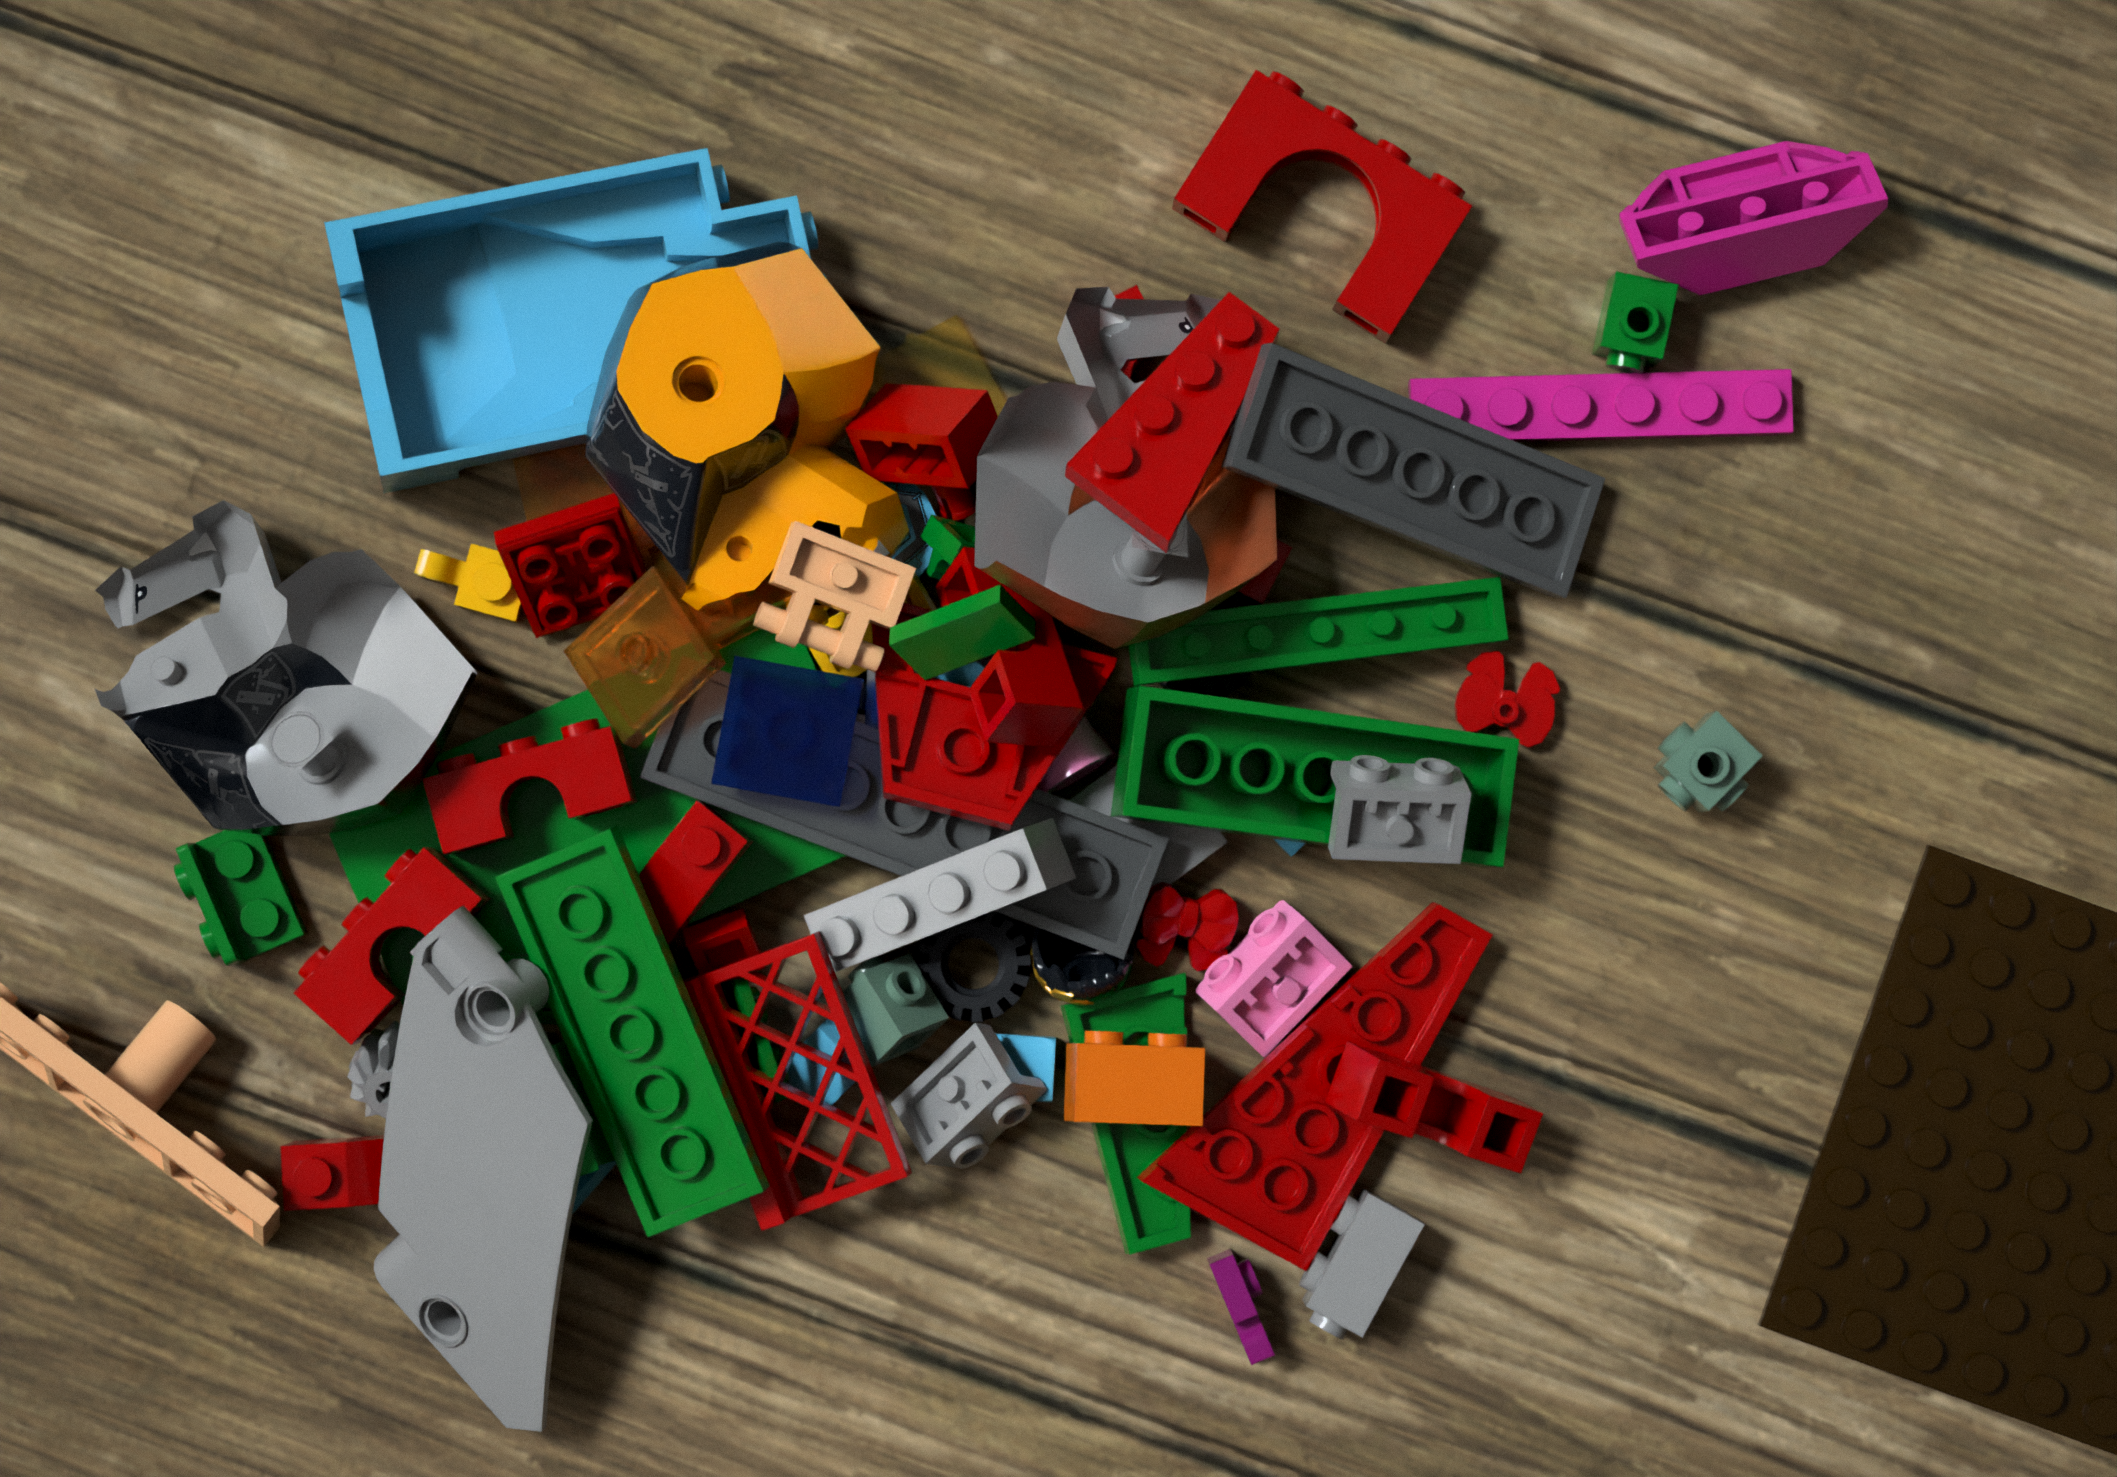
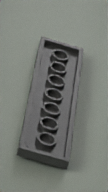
[640,657,1169,960]

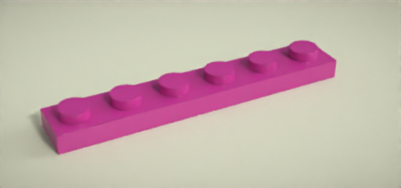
[1408,369,1793,442]

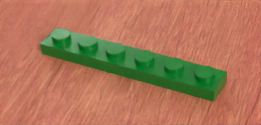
[1129,577,1509,686]

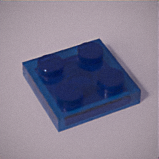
[711,656,864,807]

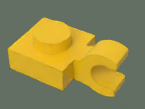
[414,543,522,623]

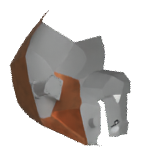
[974,287,1277,649]

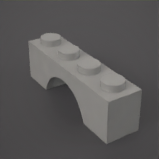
[803,818,1076,972]

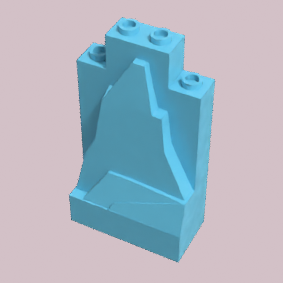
[324,148,827,493]

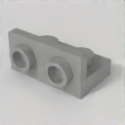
[1328,755,1471,864]
[890,1023,1047,1169]

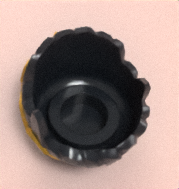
[1030,927,1134,1006]

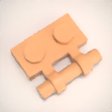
[753,521,916,672]

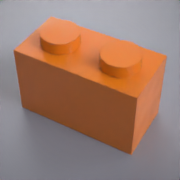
[1064,1031,1205,1126]

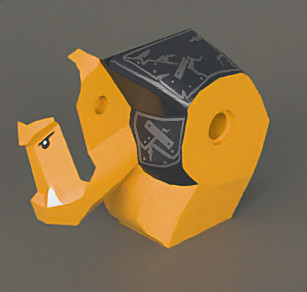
[585,242,909,625]

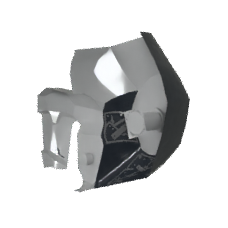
[95,500,477,836]

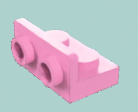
[1195,900,1353,1058]

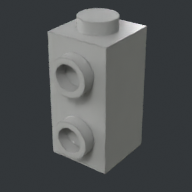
[1299,1188,1425,1340]

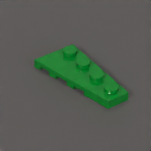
[1060,973,1191,1255]

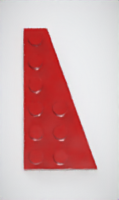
[1137,902,1493,1271]

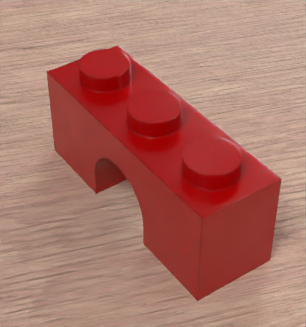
[935,547,1083,747]
[422,718,638,855]
[293,847,491,1045]
[1325,1041,1544,1174]

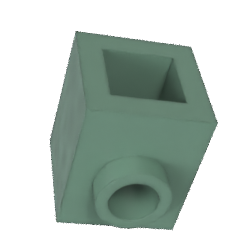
[843,953,949,1067]

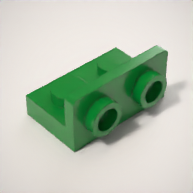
[174,830,308,966]

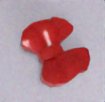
[1454,651,1560,748]
[1134,882,1239,972]

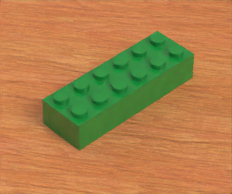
[1111,685,1519,868]

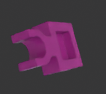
[1207,1249,1275,1365]

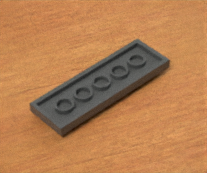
[1221,343,1605,598]

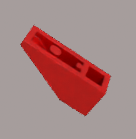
[639,800,753,947]
[280,1135,384,1211]

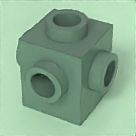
[1653,711,1763,812]

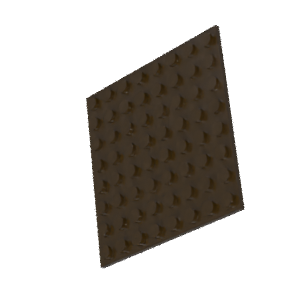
[1758,845,2117,1455]

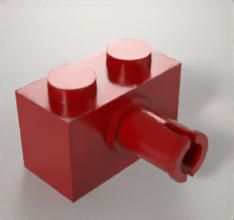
[845,383,998,521]

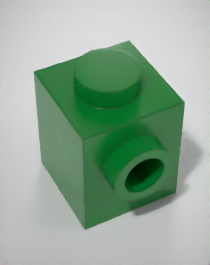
[1592,271,1679,374]

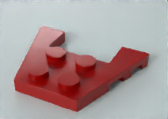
[871,603,1117,831]

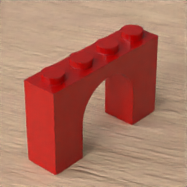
[1172,70,1472,343]

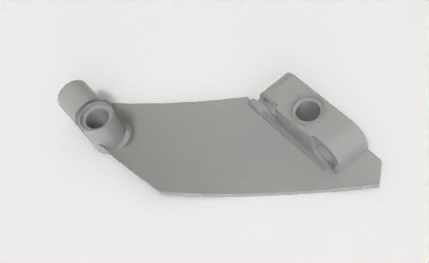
[374,905,593,1432]

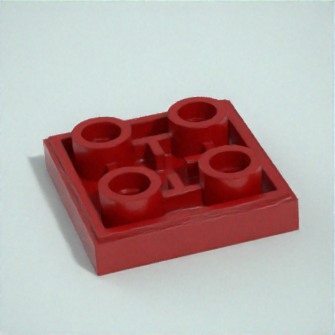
[493,493,657,638]

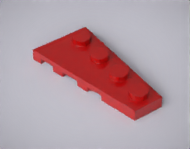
[1065,292,1280,553]

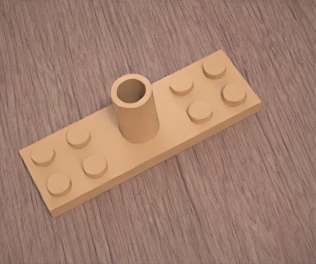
[0,982,280,1247]

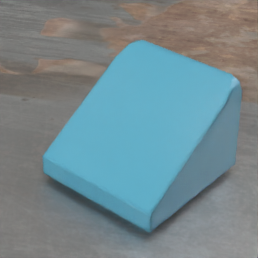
[995,1033,1056,1102]

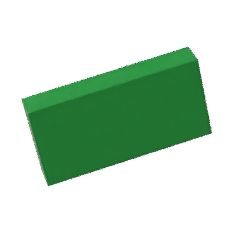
[889,584,1036,680]

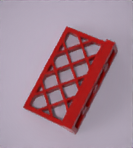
[684,931,912,1231]

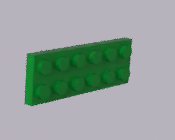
[495,826,770,1237]

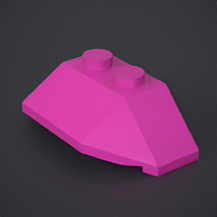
[1619,141,1888,295]

